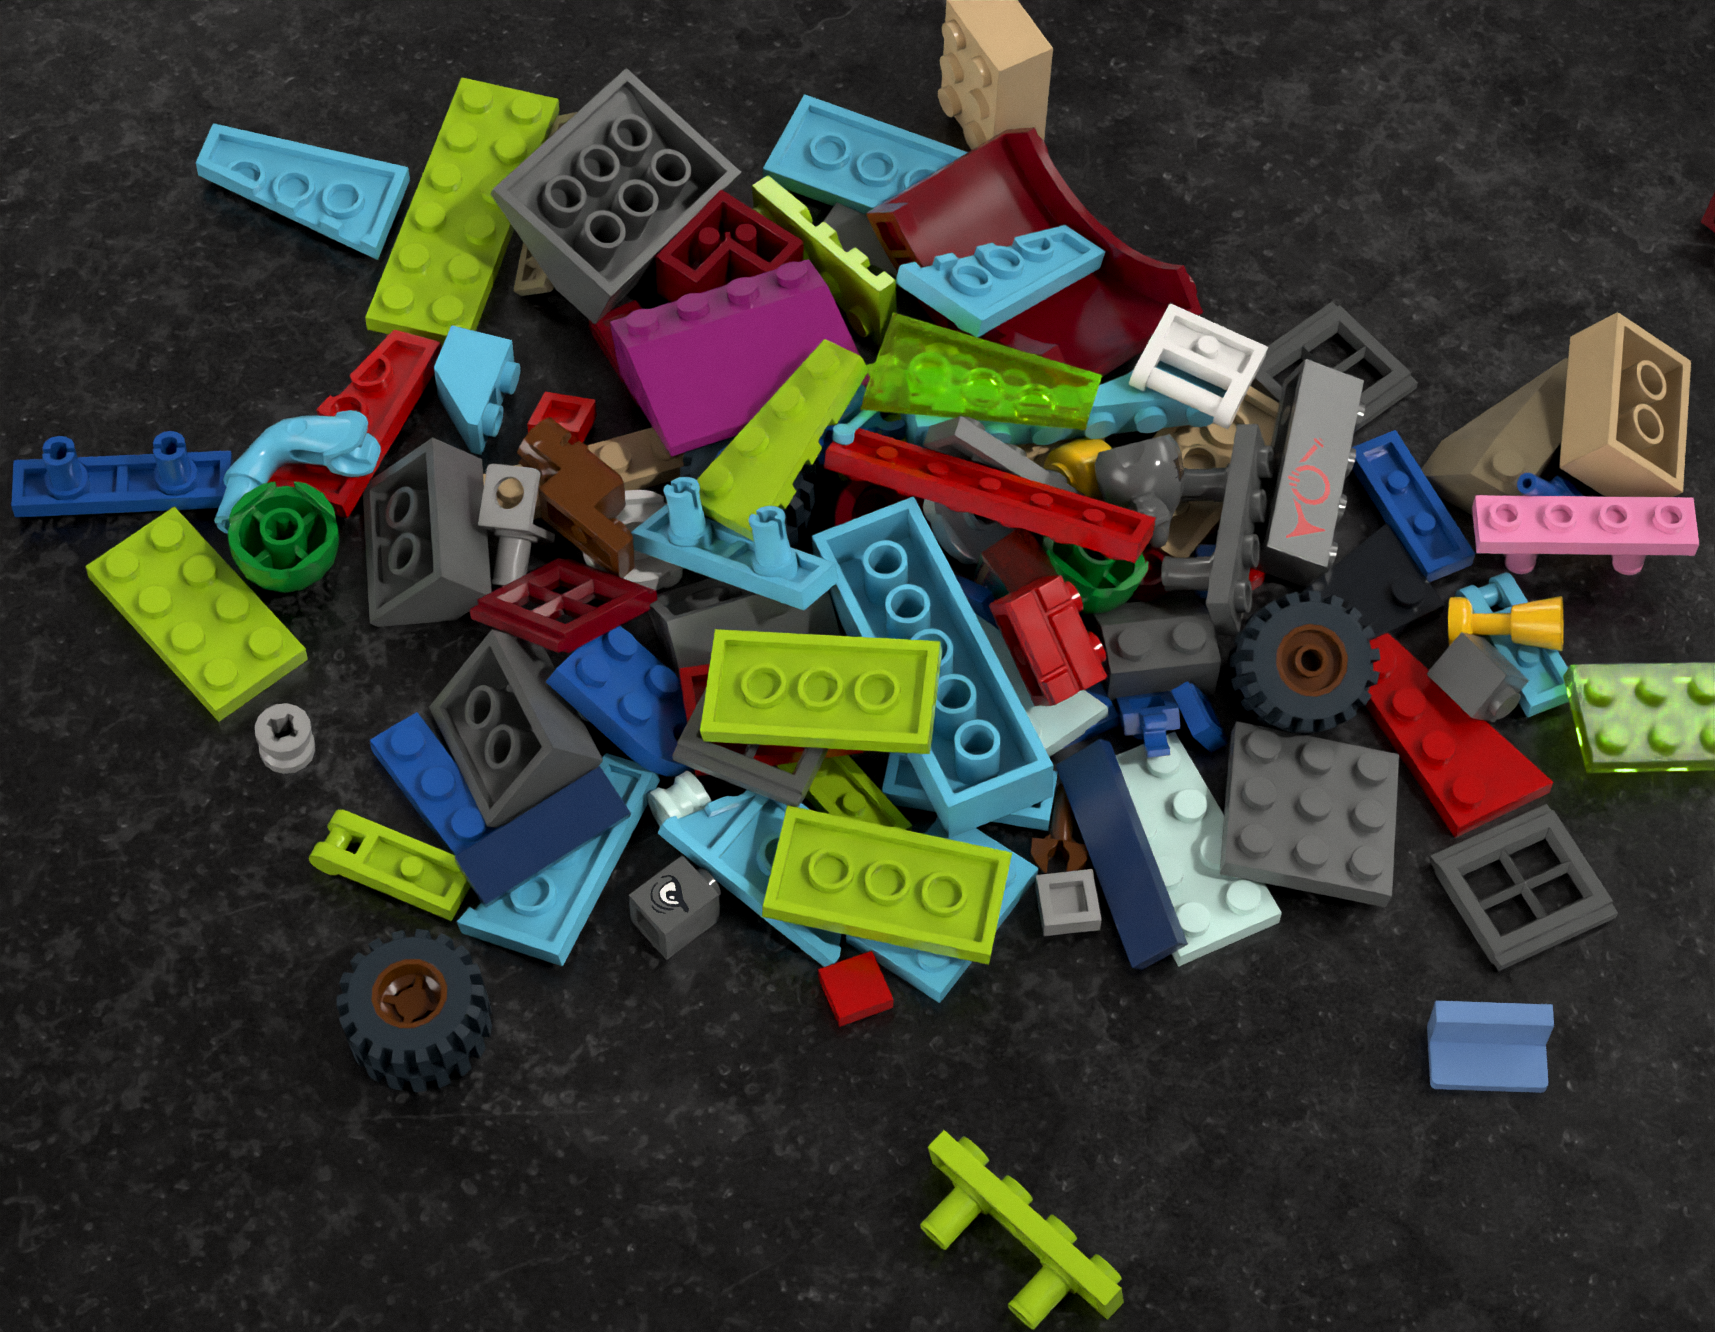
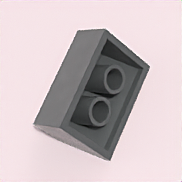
[363,437,492,627]
[648,578,840,679]
[429,630,603,828]

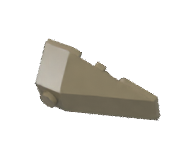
[1421,358,1568,516]

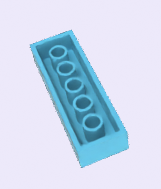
[812,496,1054,838]

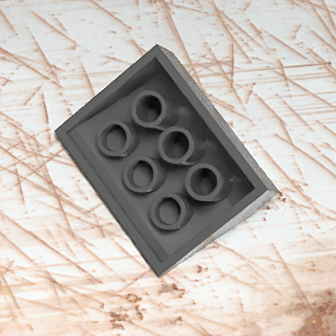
[491,68,741,324]

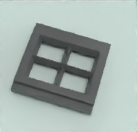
[1250,302,1418,432]
[672,686,829,807]
[1429,804,1618,971]

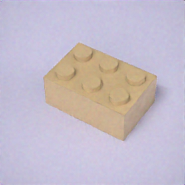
[938,0,1053,150]
[1559,312,1691,497]

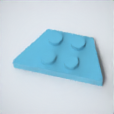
[658,789,841,967]

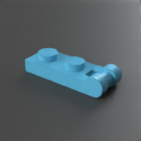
[1455,572,1580,718]

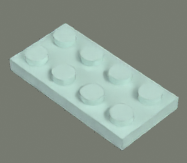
[1116,731,1282,966]

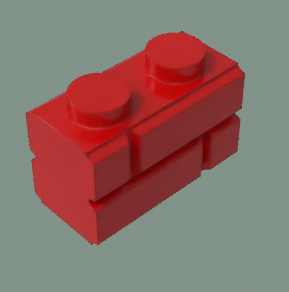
[989,575,1107,706]

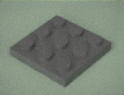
[1219,721,1399,907]

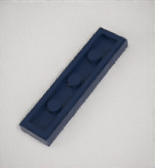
[1056,739,1188,970]

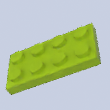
[85,506,308,722]
[700,629,942,754]
[762,805,1012,965]

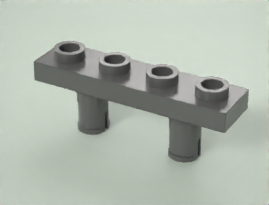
[1161,424,1274,635]

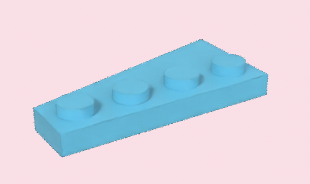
[196,123,410,260]
[896,225,1106,338]
[457,753,660,966]

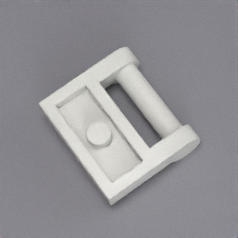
[1129,303,1268,429]

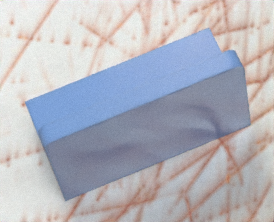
[1427,1001,1554,1093]

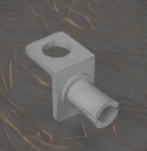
[478,464,555,588]

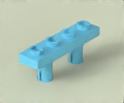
[631,477,838,611]

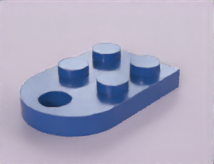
[546,626,695,777]

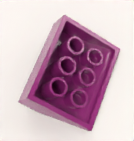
[610,259,873,457]

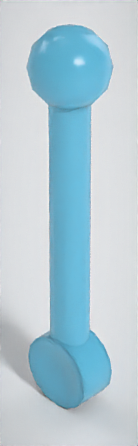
[832,384,900,445]

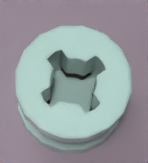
[647,771,711,827]

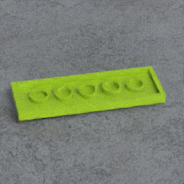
[365,77,559,347]

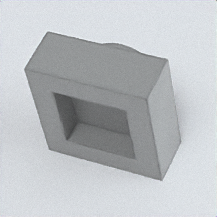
[1035,869,1101,936]

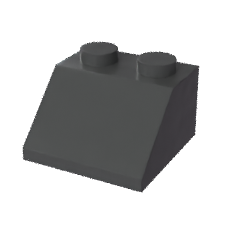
[1088,595,1221,706]

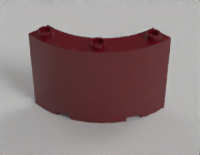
[866,127,1203,392]

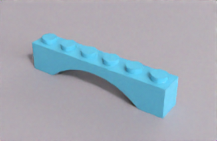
[898,361,1227,449]

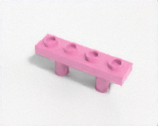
[1472,495,1699,575]

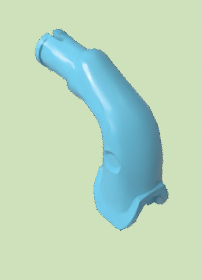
[214,410,381,534]

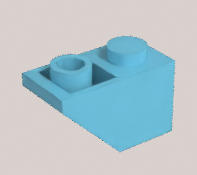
[434,325,520,455]

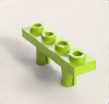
[920,1130,1124,1330]

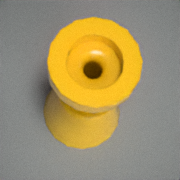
[1448,596,1564,651]

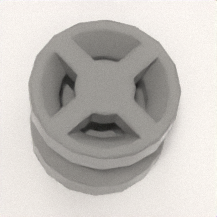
[255,703,315,774]

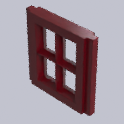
[470,558,658,653]

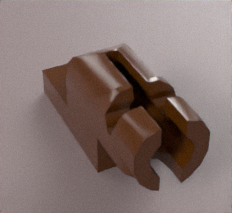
[517,417,635,578]

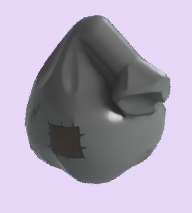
[1095,434,1184,549]

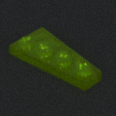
[861,313,1102,430]

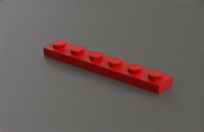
[824,428,1156,563]

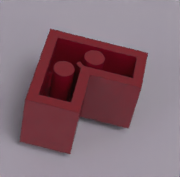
[655,190,804,302]

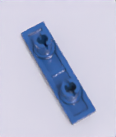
[11,431,234,517]

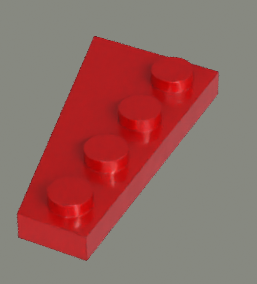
[268,330,442,518]
[1365,632,1553,838]

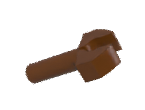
[1029,783,1088,875]

